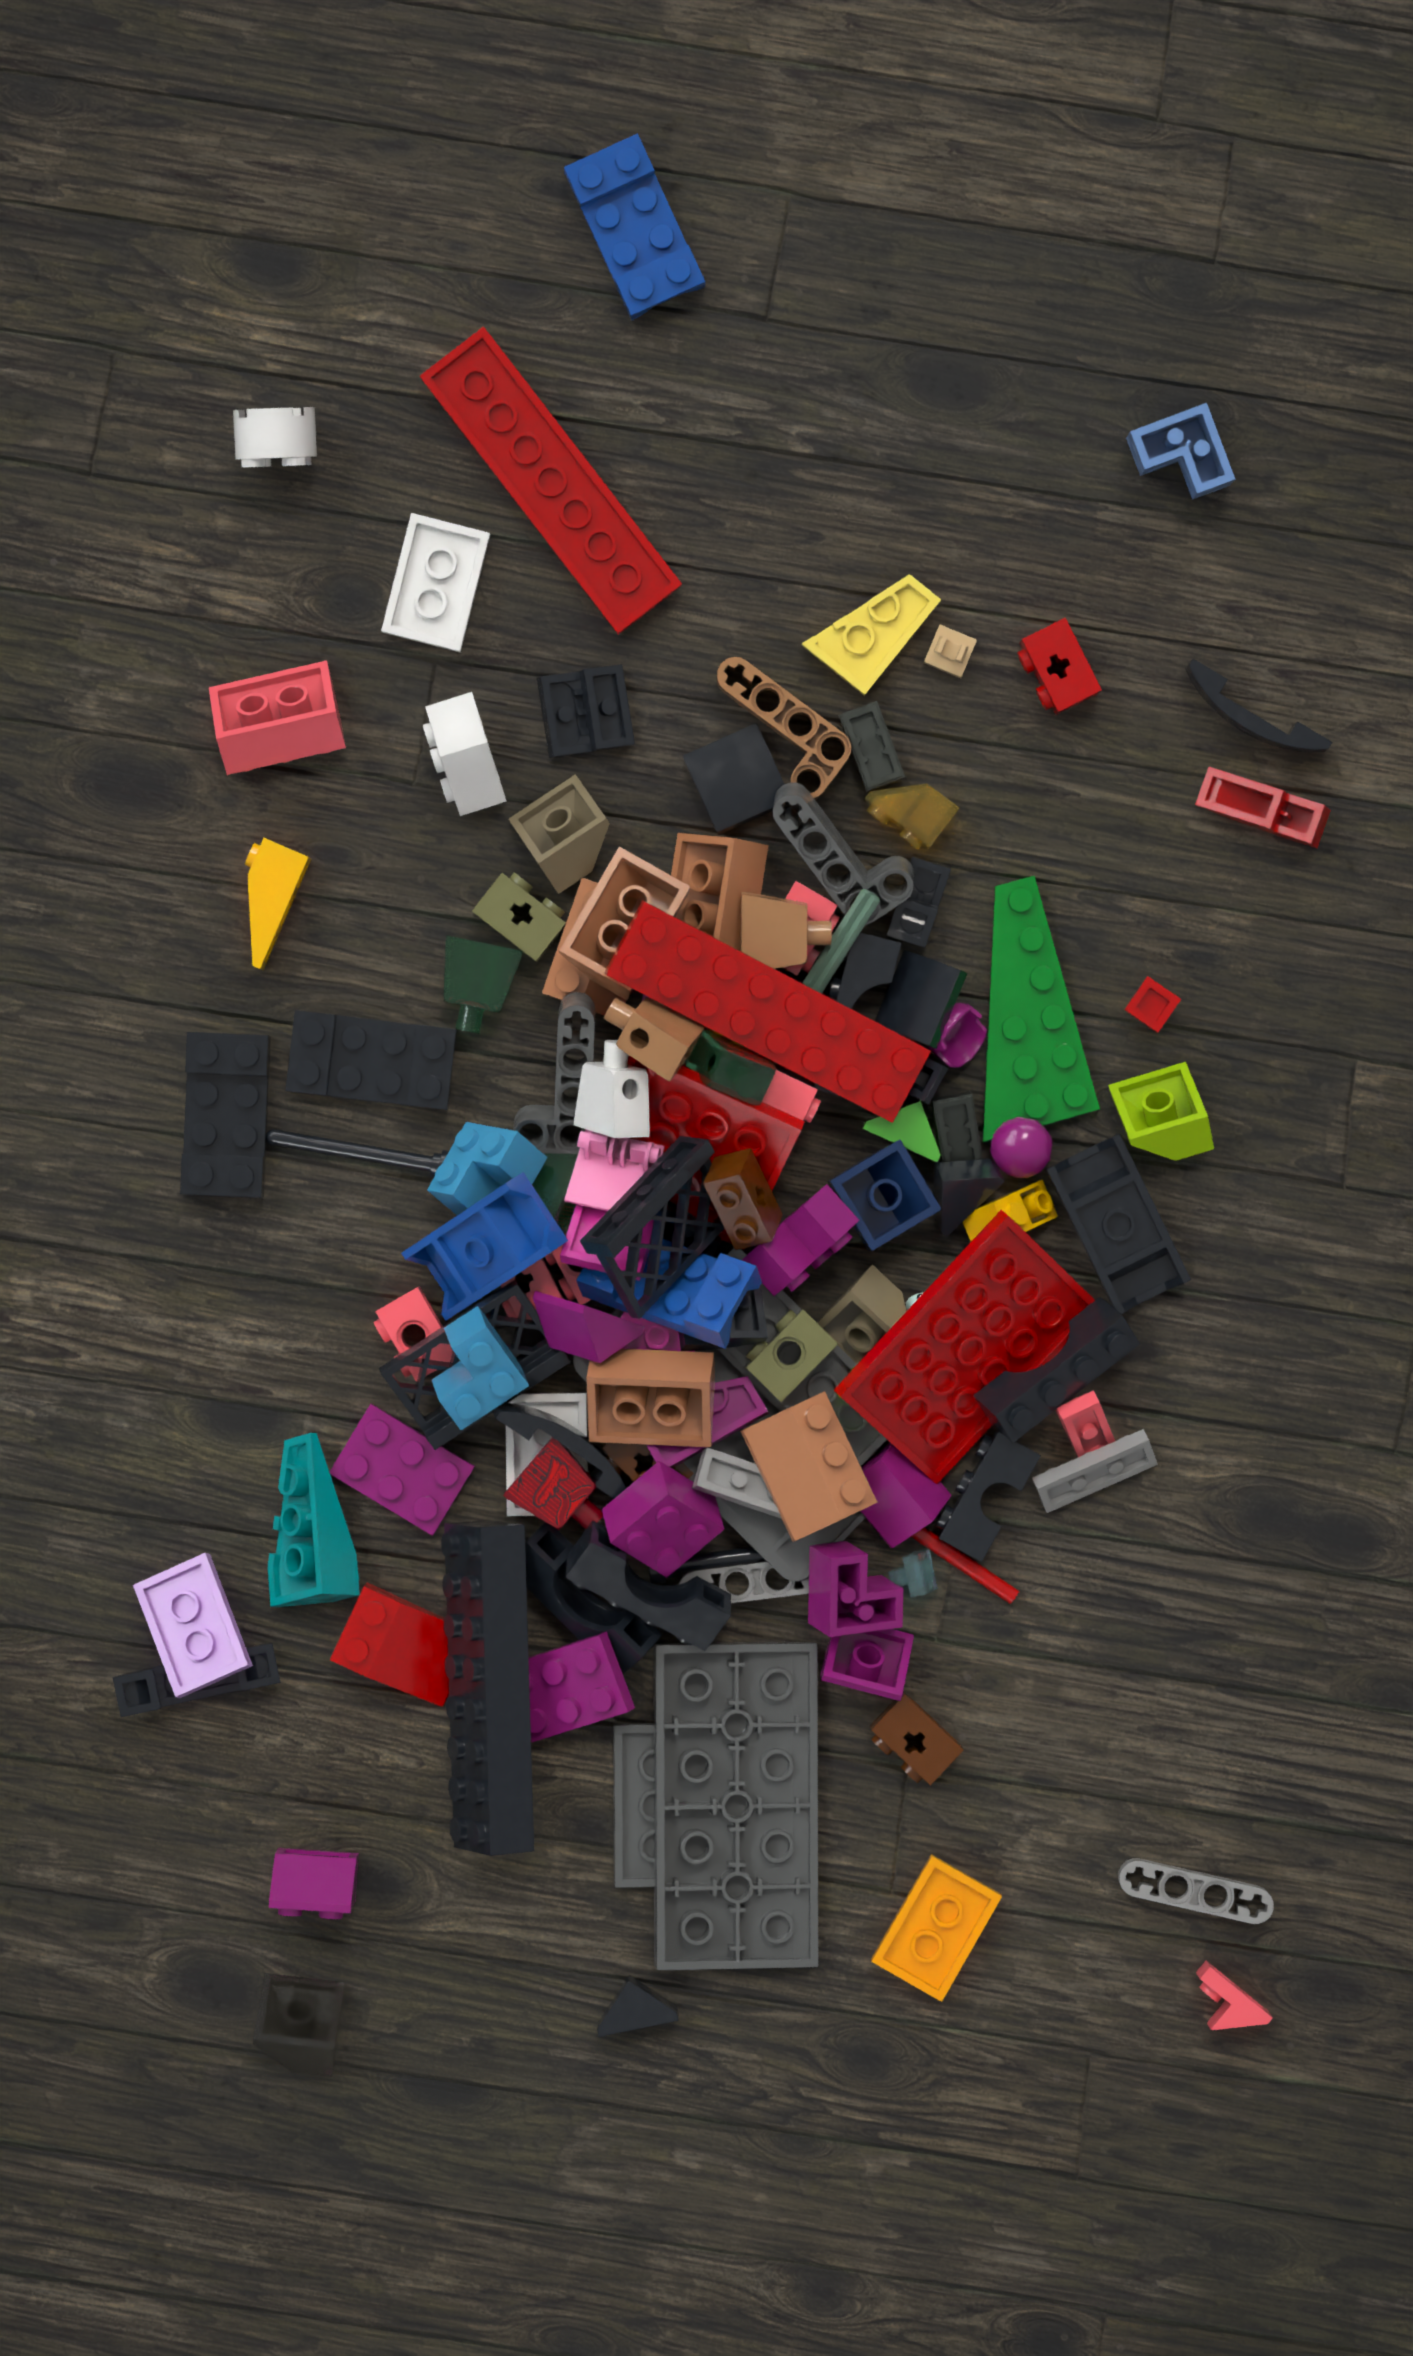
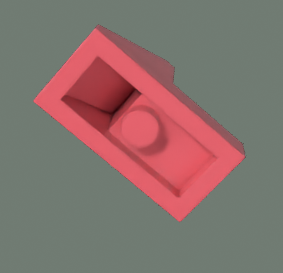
[1056,1391,1115,1457]
[1196,1960,1273,2030]

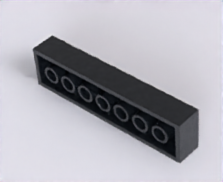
[441,1520,534,1856]

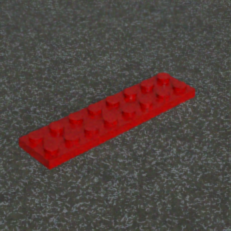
[420,326,682,635]
[604,900,931,1123]

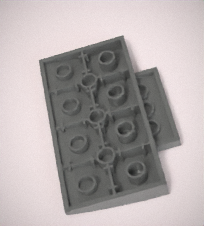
[613,1642,818,1970]

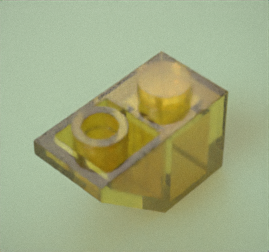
[864,783,959,850]

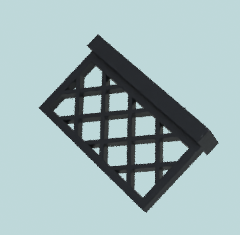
[580,1136,725,1319]
[379,1280,571,1450]

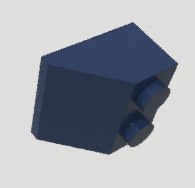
[827,1139,942,1251]

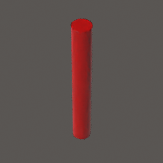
[910,1527,1019,1604]

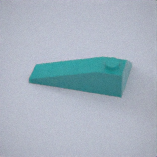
[268,1433,360,1607]

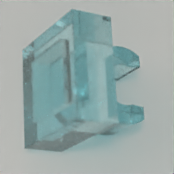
[888,1549,938,1597]

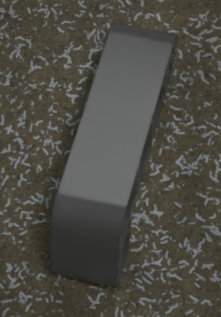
[773,783,914,925]
[513,992,596,1155]

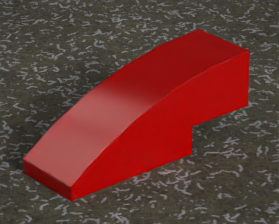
[1195,767,1331,848]

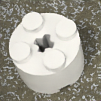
[233,407,317,467]

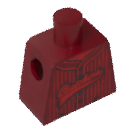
[503,1437,603,1530]

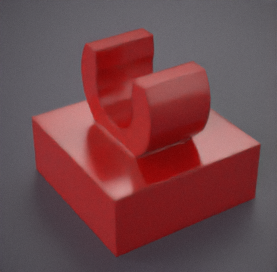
[1124,976,1181,1033]

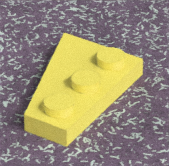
[801,574,941,696]

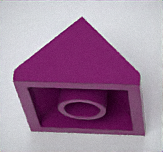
[533,1291,645,1363]
[860,1442,952,1548]
[820,1629,914,1701]

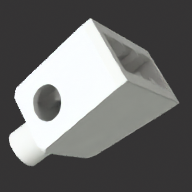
[574,1040,650,1138]

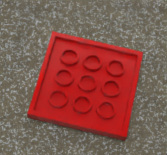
[630,1065,805,1250]

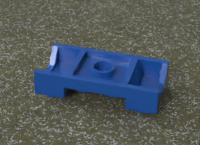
[564,133,705,320]
[401,1172,568,1321]
[576,1239,762,1349]

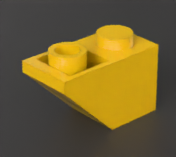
[963,1179,1058,1241]

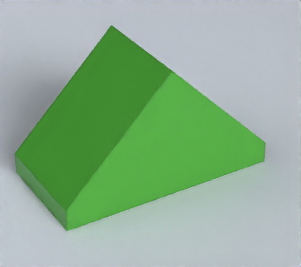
[862,1101,941,1162]

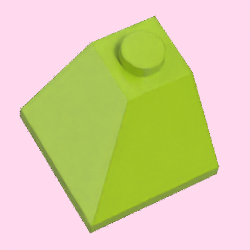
[1108,1062,1214,1161]

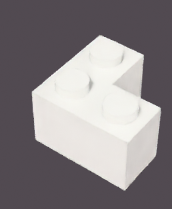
[423,692,506,816]

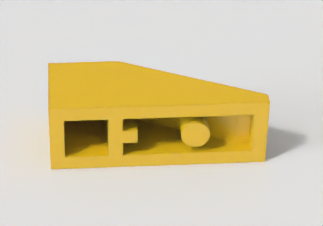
[245,838,311,970]

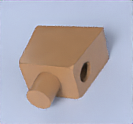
[741,892,832,969]
[603,997,706,1082]

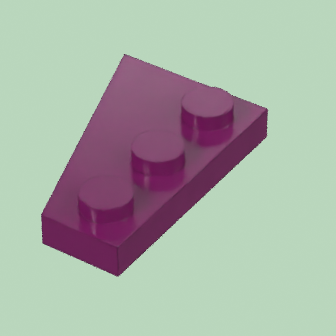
[646,1376,769,1468]

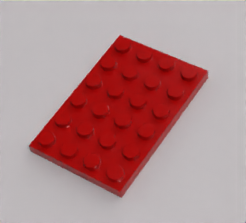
[834,1210,1095,1484]

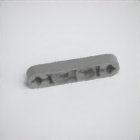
[679,1561,809,1603]
[1118,1858,1274,1924]

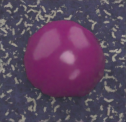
[928,1002,987,1068]
[990,1117,1053,1178]

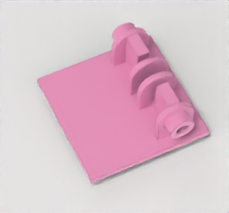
[564,1129,665,1211]

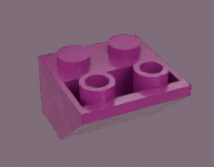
[269,1848,359,1919]

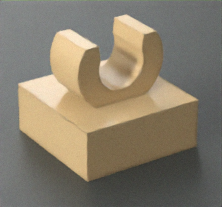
[924,624,977,679]

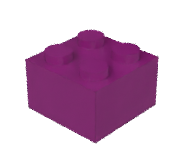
[602,1461,724,1578]

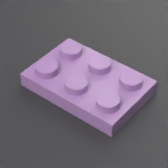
[133,1553,253,1698]

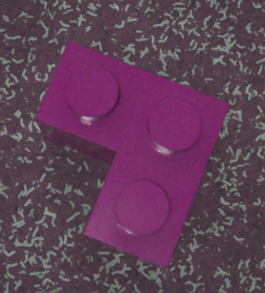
[742,1184,859,1296]
[808,1541,903,1637]

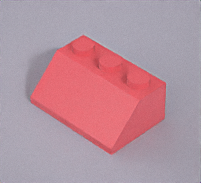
[209,661,346,775]

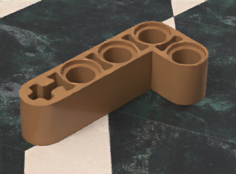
[717,657,851,800]

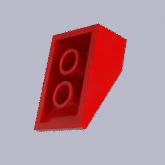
[330,1582,449,1707]

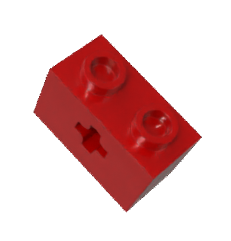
[1017,617,1102,715]

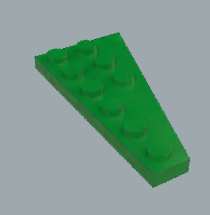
[982,875,1100,1142]

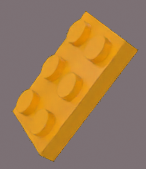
[871,1854,1002,2002]

